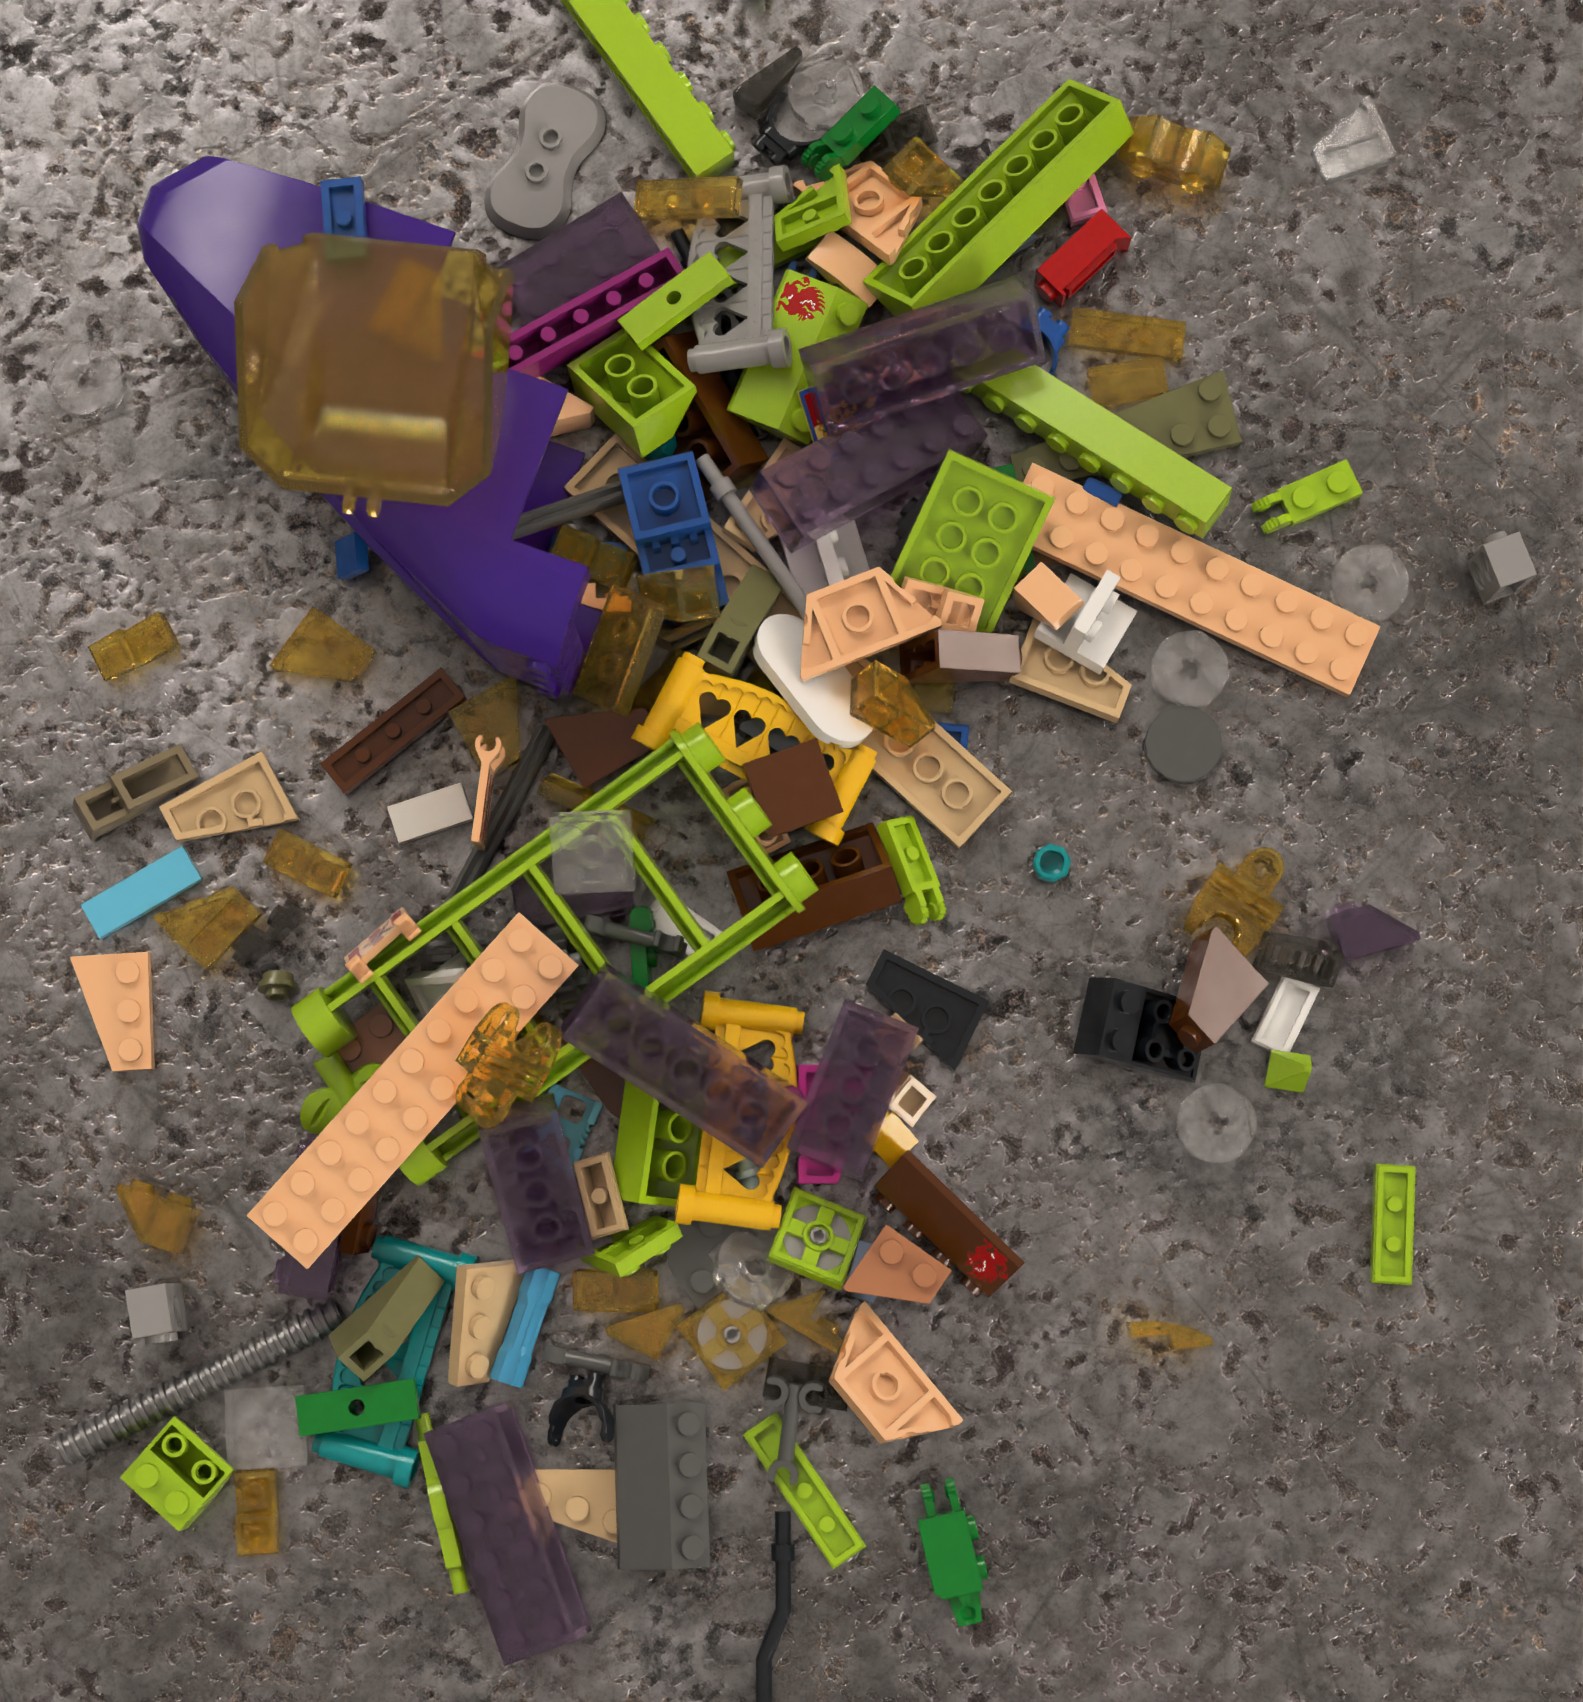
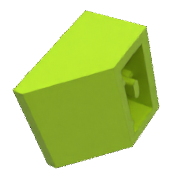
[120,1416,235,1532]

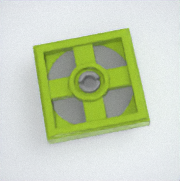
[766,1187,867,1290]

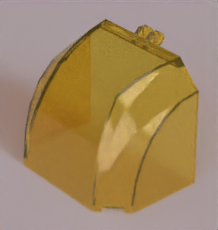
[234,232,514,517]

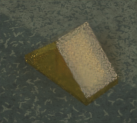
[605,1302,685,1361]

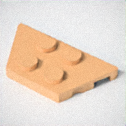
[792,161,923,266]
[800,567,942,682]
[828,1301,963,1444]

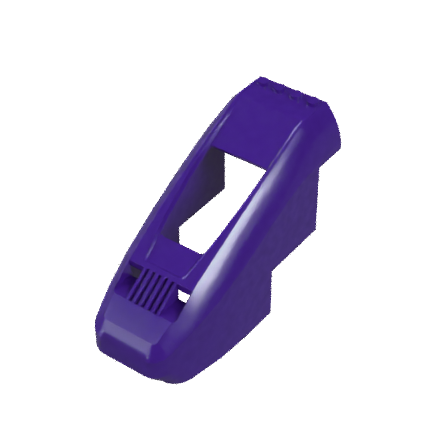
[137,156,604,699]

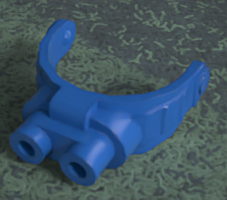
[995,307,1070,375]

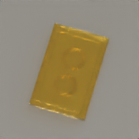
[573,584,668,717]

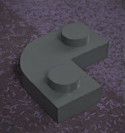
[667,1221,739,1309]

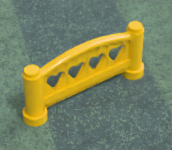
[631,651,877,846]
[674,990,805,1231]

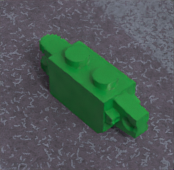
[916,1477,988,1627]

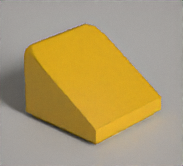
[864,1112,919,1168]

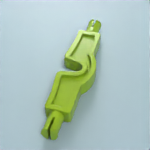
[414,1412,470,1595]

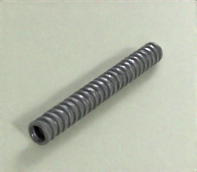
[54,1297,346,1467]

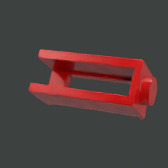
[1034,209,1132,308]

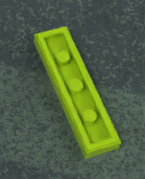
[743,1412,866,1569]

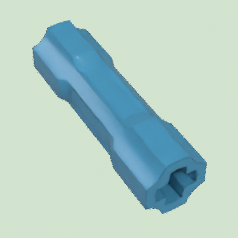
[489,1263,561,1388]

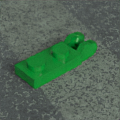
[801,85,901,182]
[628,905,658,1015]

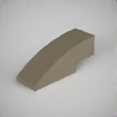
[72,744,199,840]

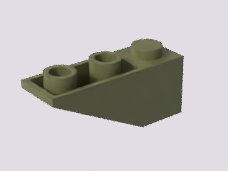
[697,564,783,679]
[328,1255,445,1382]

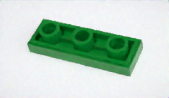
[295,1378,421,1437]

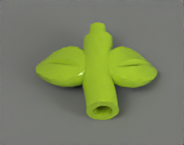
[300,1051,383,1133]

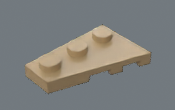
[447,1258,529,1387]

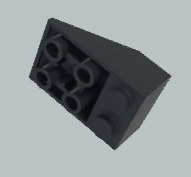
[1073,977,1201,1083]

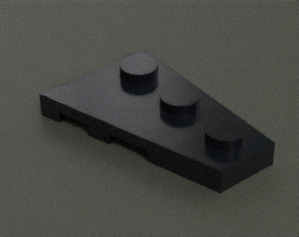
[866,949,989,1072]

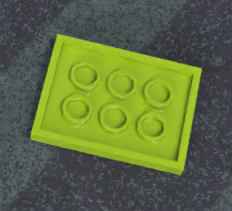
[890,449,1055,633]

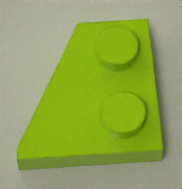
[774,164,852,252]

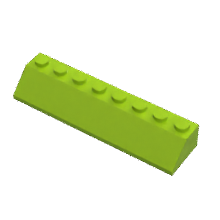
[862,79,1134,338]

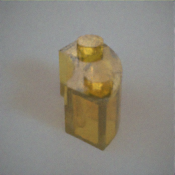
[1117,115,1232,194]

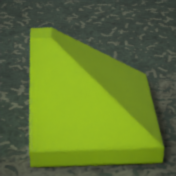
[1264,1049,1312,1093]

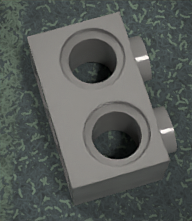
[1467,531,1537,605]

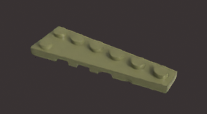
[1009,370,1242,482]

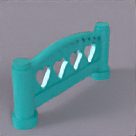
[312,1235,479,1489]

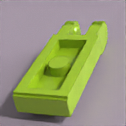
[1251,459,1363,534]
[876,815,947,925]

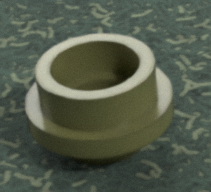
[258,970,297,1001]

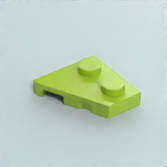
[576,1215,683,1278]

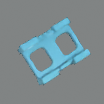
[523,1084,603,1172]

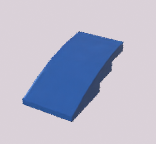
[618,451,729,626]

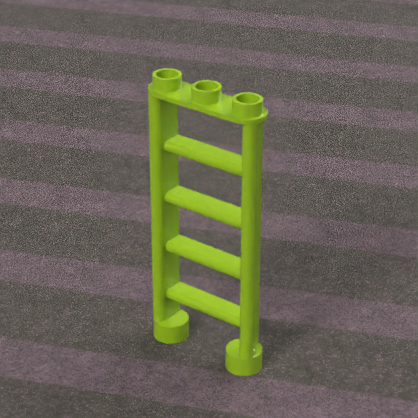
[291,722,819,1186]

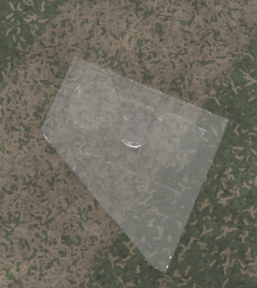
[1311,95,1397,186]

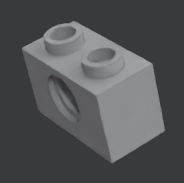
[125,1283,189,1345]

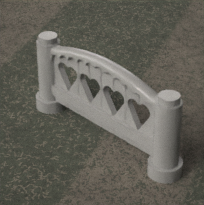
[687,164,793,374]

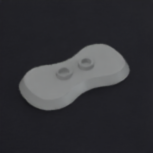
[484,83,606,240]

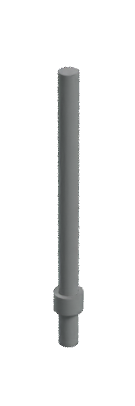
[696,454,806,619]

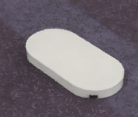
[752,614,875,748]

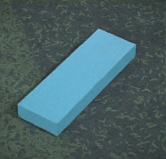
[81,846,204,940]

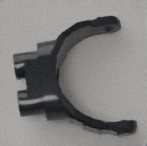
[752,91,828,166]
[547,1373,614,1447]

